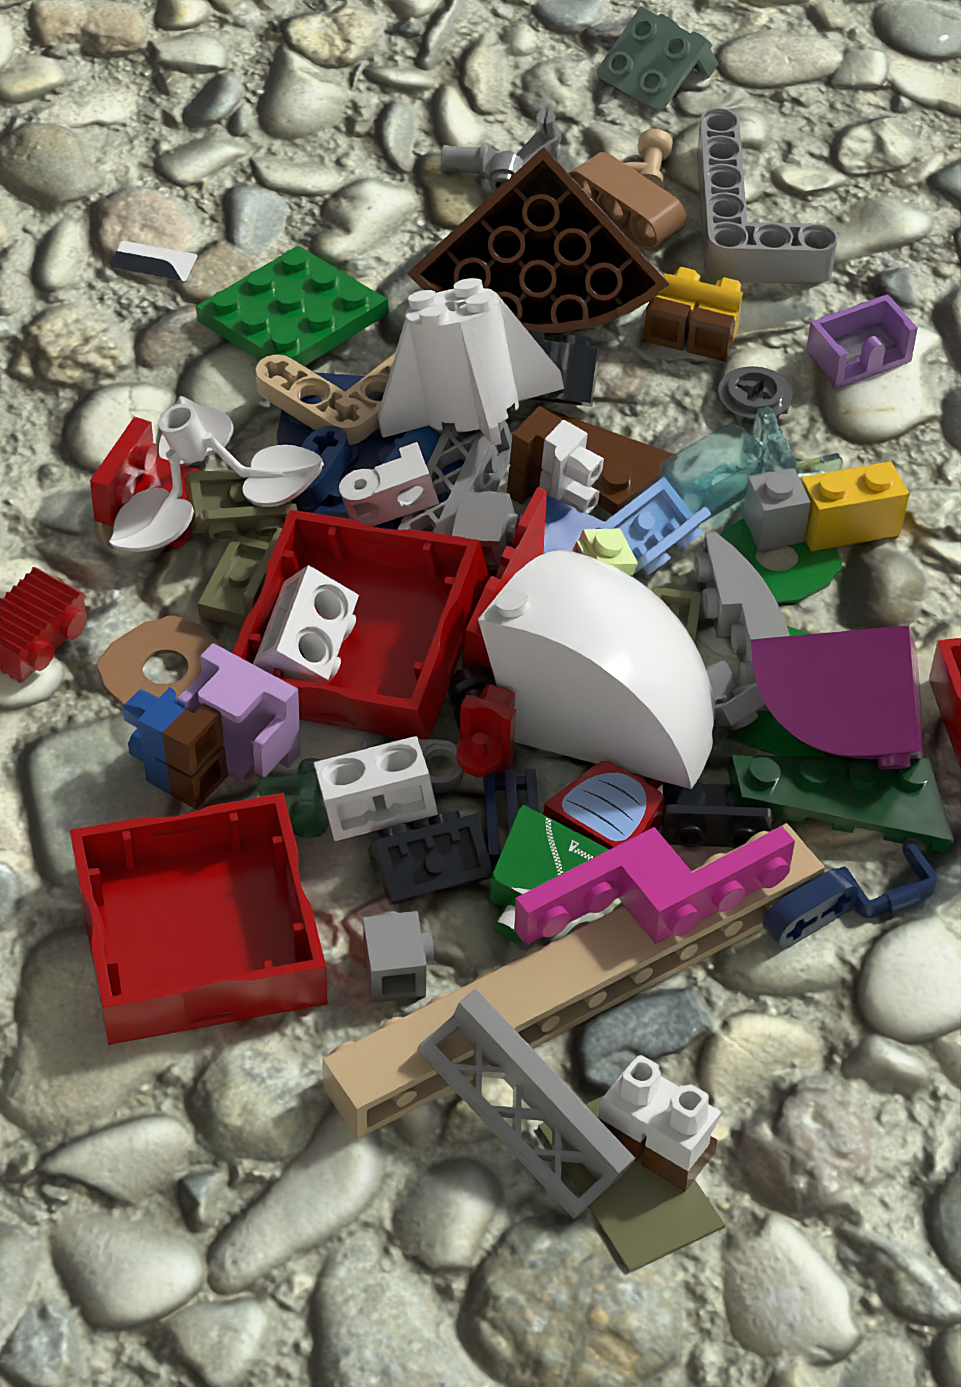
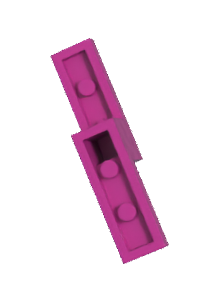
[514,826,795,945]

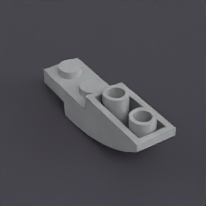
[694,532,790,712]

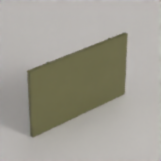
[538,1096,725,1273]

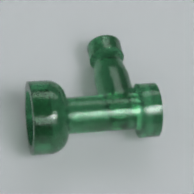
[258,758,329,838]

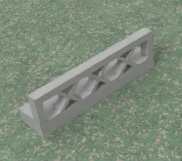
[398,419,512,535]
[417,988,635,1219]

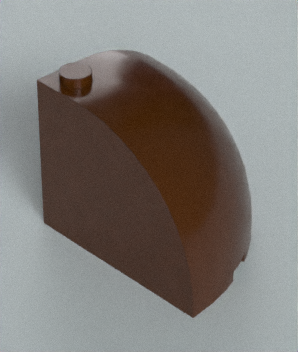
[407,147,670,335]

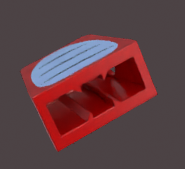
[543,761,665,850]

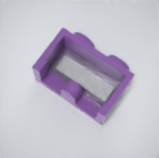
[806,294,918,390]

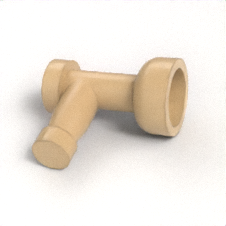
[625,128,673,188]

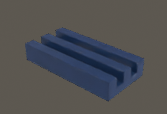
[483,769,539,865]

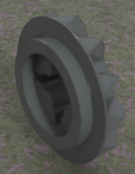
[717,366,793,426]

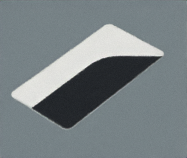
[110,241,197,281]

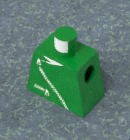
[490,805,609,943]

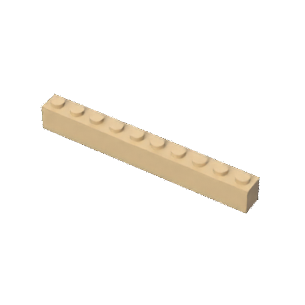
[322,823,825,1139]

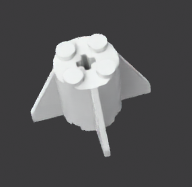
[377,278,564,446]

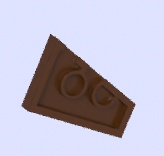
[514,408,682,515]

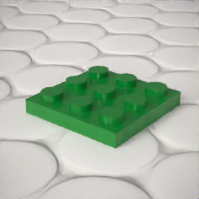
[195,245,389,366]

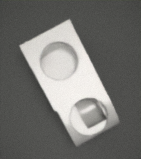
[339,442,440,526]

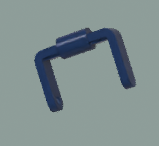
[839,841,937,918]

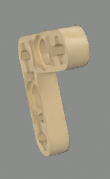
[255,353,395,445]

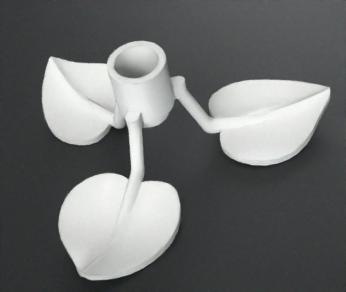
[109,396,324,552]

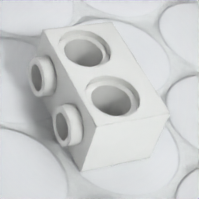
[253,565,359,685]
[314,736,438,841]

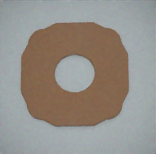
[97,616,227,706]

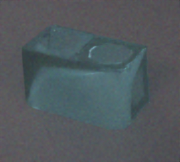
[660,424,765,525]

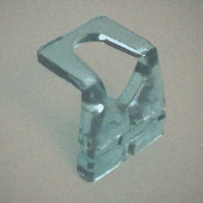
[748,406,843,477]

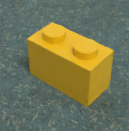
[801,461,910,552]

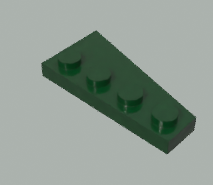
[727,755,954,853]

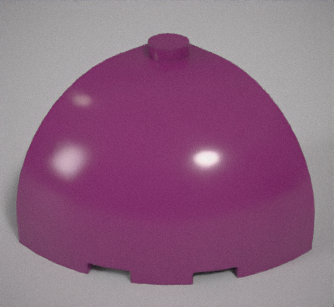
[750,625,923,769]

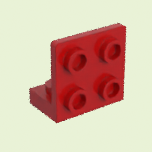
[90,416,201,548]

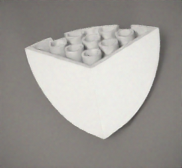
[478,550,716,789]

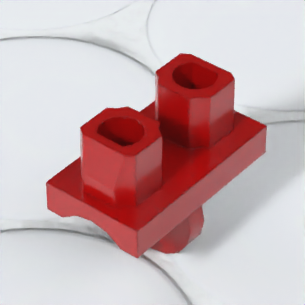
[456,684,516,777]

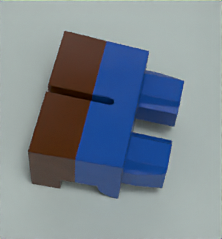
[122,687,228,810]

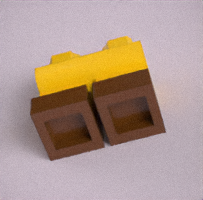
[643,267,743,362]

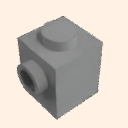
[743,468,811,551]
[452,491,521,571]
[363,911,434,1003]

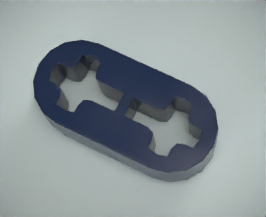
[291,426,352,508]
[762,868,859,947]

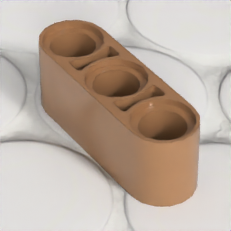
[569,152,687,249]

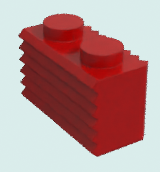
[0,567,87,683]

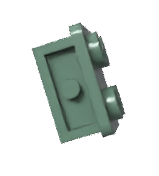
[596,7,719,112]

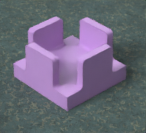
[177,643,301,782]

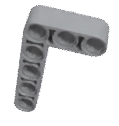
[697,108,838,284]

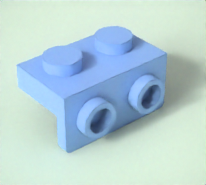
[596,477,711,575]

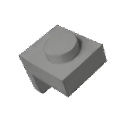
[706,661,765,731]

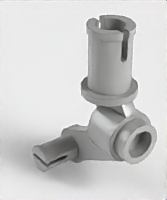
[441,109,561,191]

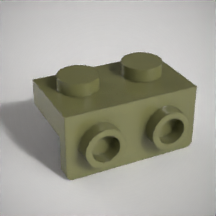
[184,469,297,539]
[198,527,282,628]

